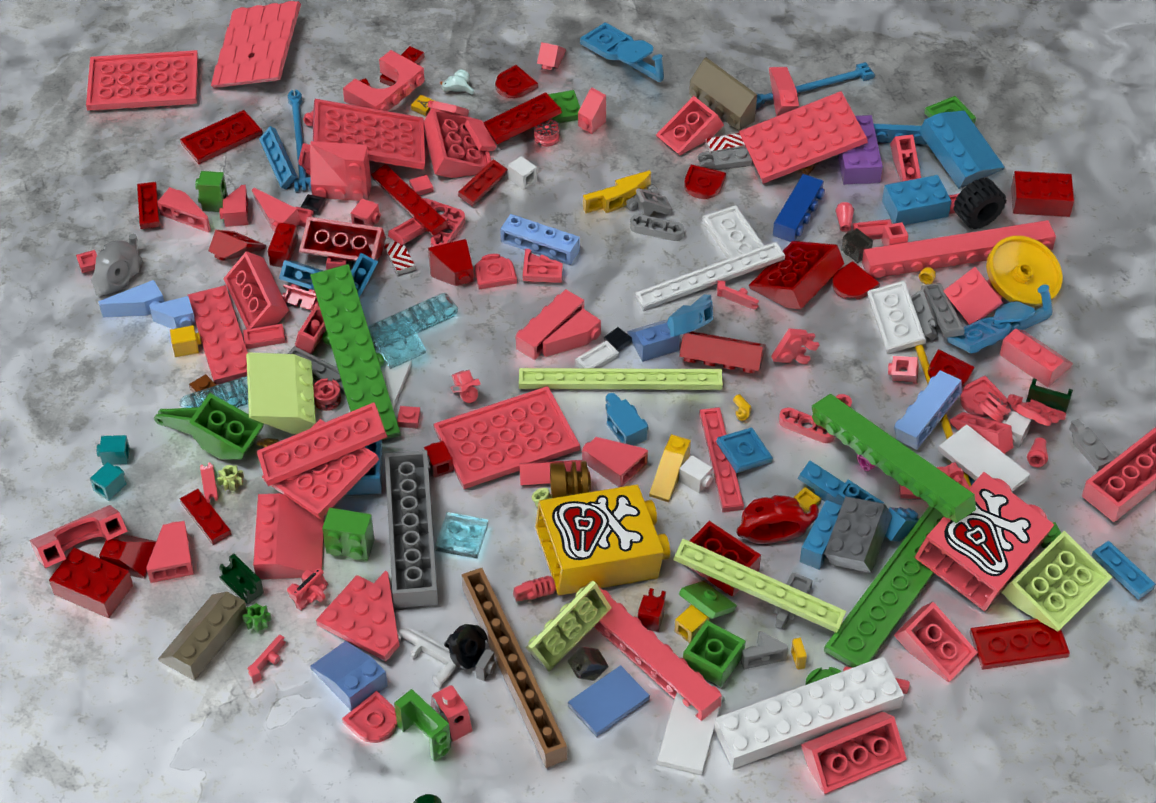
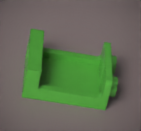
[394,689,451,761]

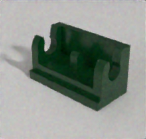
[1026,378,1073,413]
[219,554,264,606]

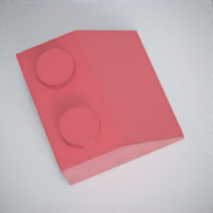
[943,267,1003,325]

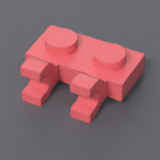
[771,328,820,364]

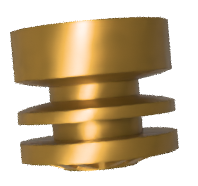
[550,461,591,498]

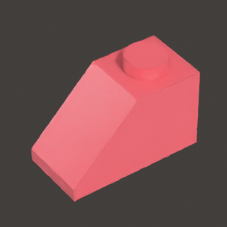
[537,42,566,71]
[578,87,606,134]
[219,185,248,227]

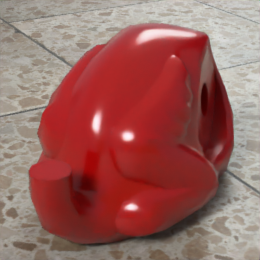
[736,495,819,545]

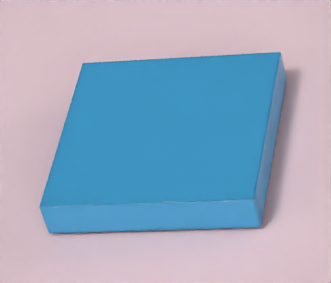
[716,427,773,473]

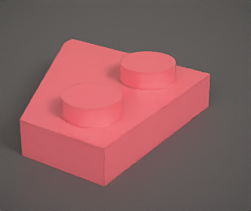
[523,249,563,283]

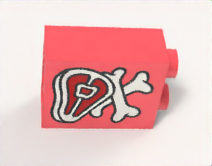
[914,472,1055,612]

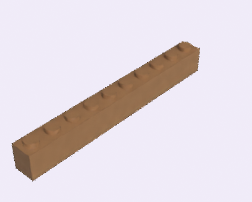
[461,568,567,768]

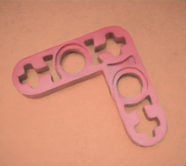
[423,198,465,247]
[779,394,852,443]

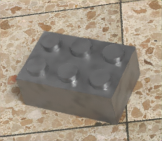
[824,496,892,573]

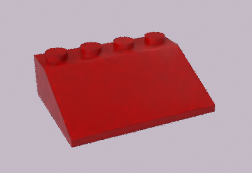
[748,241,844,309]

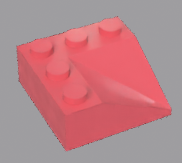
[310,141,372,201]

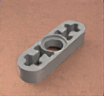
[630,214,684,241]

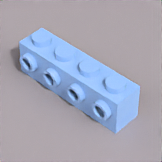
[500,214,580,265]
[894,370,962,450]

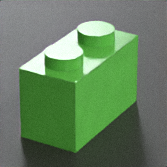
[195,171,228,212]

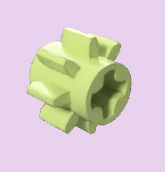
[217,465,244,491]

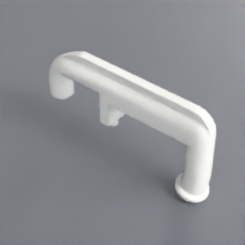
[397,629,458,688]

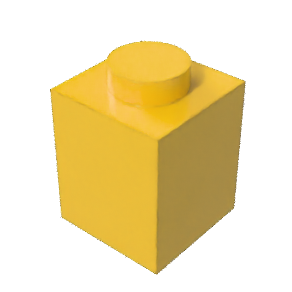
[170,325,201,357]
[674,604,709,643]

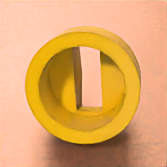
[919,267,936,284]

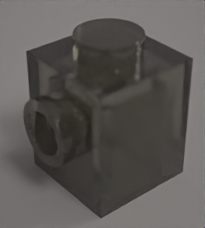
[841,228,873,263]
[568,646,609,681]

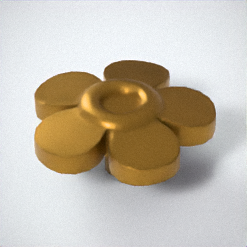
[256,438,279,447]

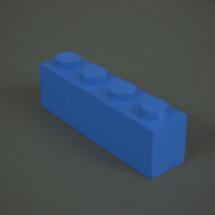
[773,174,825,242]

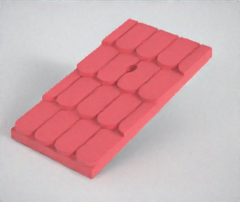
[211,1,301,88]

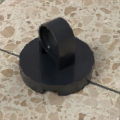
[444,624,488,669]

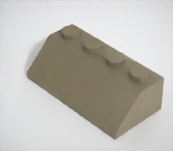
[689,57,757,131]
[158,592,247,681]

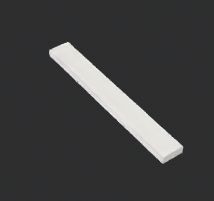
[635,241,785,311]

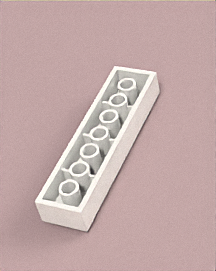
[714,657,904,770]

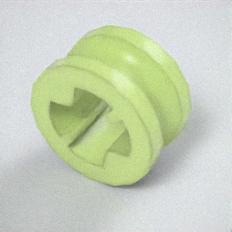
[532,488,552,508]

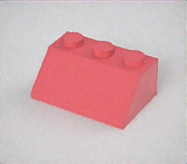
[1000,329,1073,387]

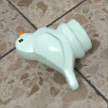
[440,69,474,95]

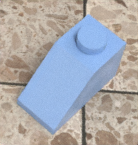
[149,296,196,329]

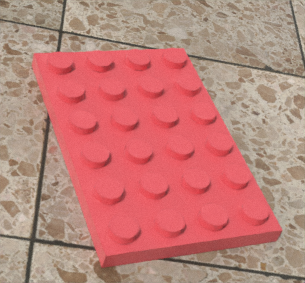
[86,50,198,111]
[739,91,868,184]
[313,99,425,170]
[433,386,580,490]

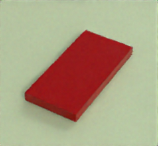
[483,92,562,144]
[180,110,263,164]
[969,619,1070,670]

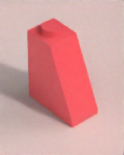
[582,437,648,487]
[146,521,194,583]

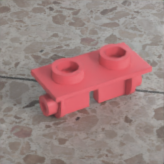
[282,284,319,311]

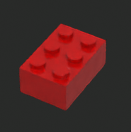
[1011,171,1074,217]
[687,521,761,597]
[49,548,133,618]

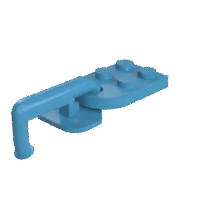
[580,22,664,82]
[947,284,1053,353]

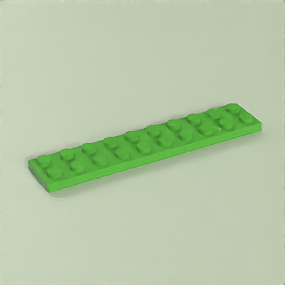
[310,264,401,441]
[824,506,944,668]

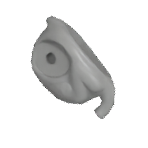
[91,234,142,296]

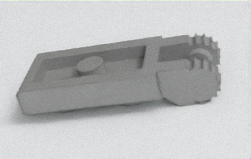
[697,148,752,170]

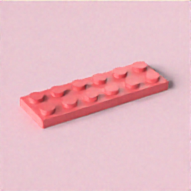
[188,285,247,385]
[257,402,387,486]

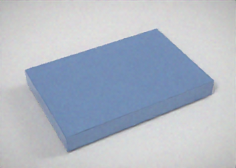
[568,665,650,737]

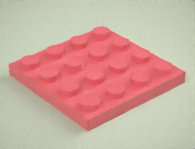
[262,419,379,519]

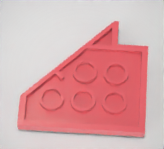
[316,571,400,662]

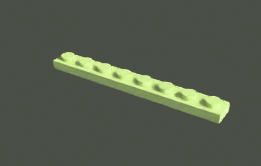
[673,538,846,633]

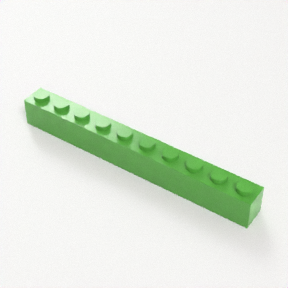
[812,394,976,523]

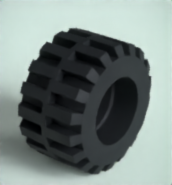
[953,178,1007,229]

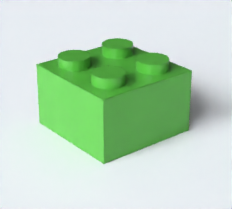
[322,508,375,560]
[683,620,746,687]

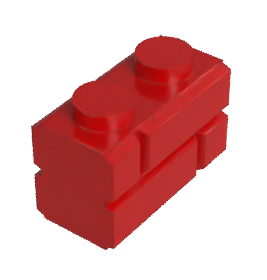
[267,223,299,267]

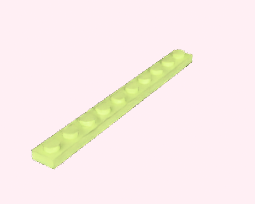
[519,368,723,390]

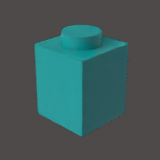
[96,435,130,465]
[90,462,126,501]

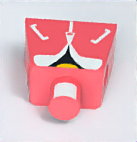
[431,685,472,742]

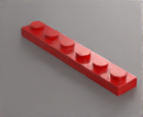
[371,164,448,237]

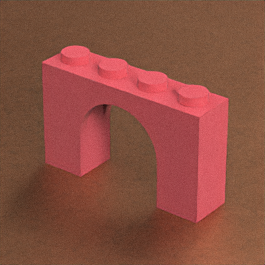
[343,50,425,111]
[29,505,128,568]

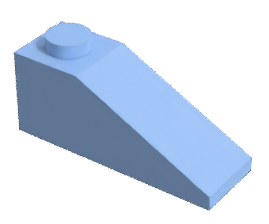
[98,280,164,317]

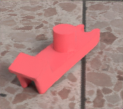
[717,281,759,310]
[200,462,218,503]
[247,635,286,683]

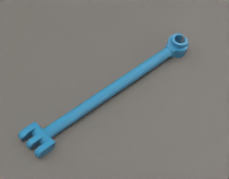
[756,62,875,110]
[288,90,311,192]

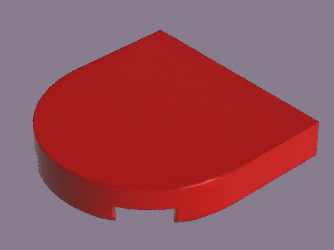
[495,65,538,98]
[684,164,726,199]
[832,261,880,300]
[928,349,975,387]

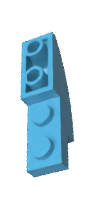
[667,294,713,336]
[797,460,884,506]

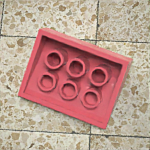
[424,108,491,178]
[253,493,324,579]

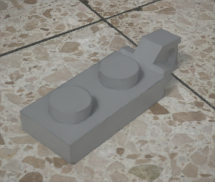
[911,289,938,341]
[1069,419,1115,471]
[774,572,813,629]

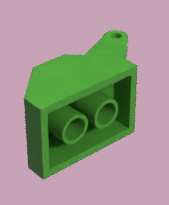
[154,393,264,459]

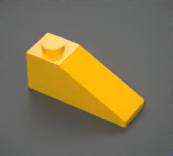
[649,434,691,502]

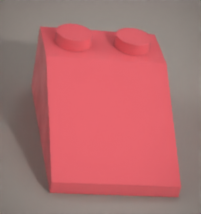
[656,96,724,156]
[894,602,978,682]

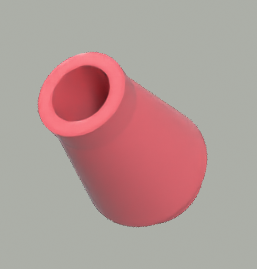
[835,202,854,232]
[1027,438,1048,468]

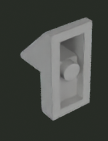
[636,188,672,216]
[741,631,788,669]

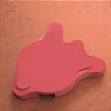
[1007,394,1067,426]

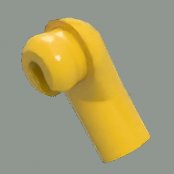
[733,394,752,421]

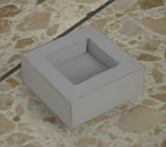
[475,649,496,681]

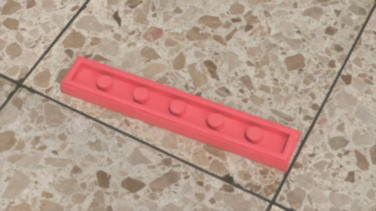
[699,407,744,512]

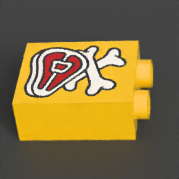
[535,484,670,596]

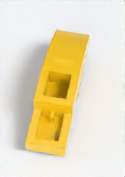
[583,170,651,213]

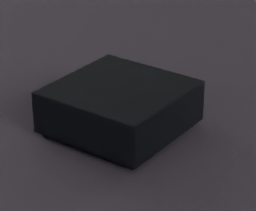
[301,194,326,216]
[604,327,632,352]

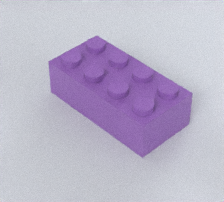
[837,115,883,185]

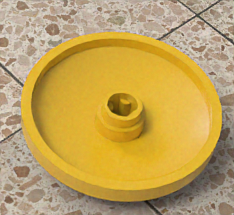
[986,236,1063,308]

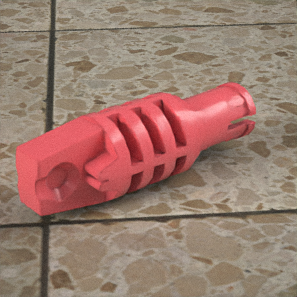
[513,576,556,602]

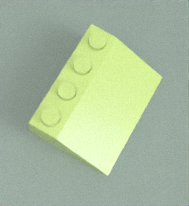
[246,352,316,435]
[1001,531,1112,632]
[525,581,612,672]

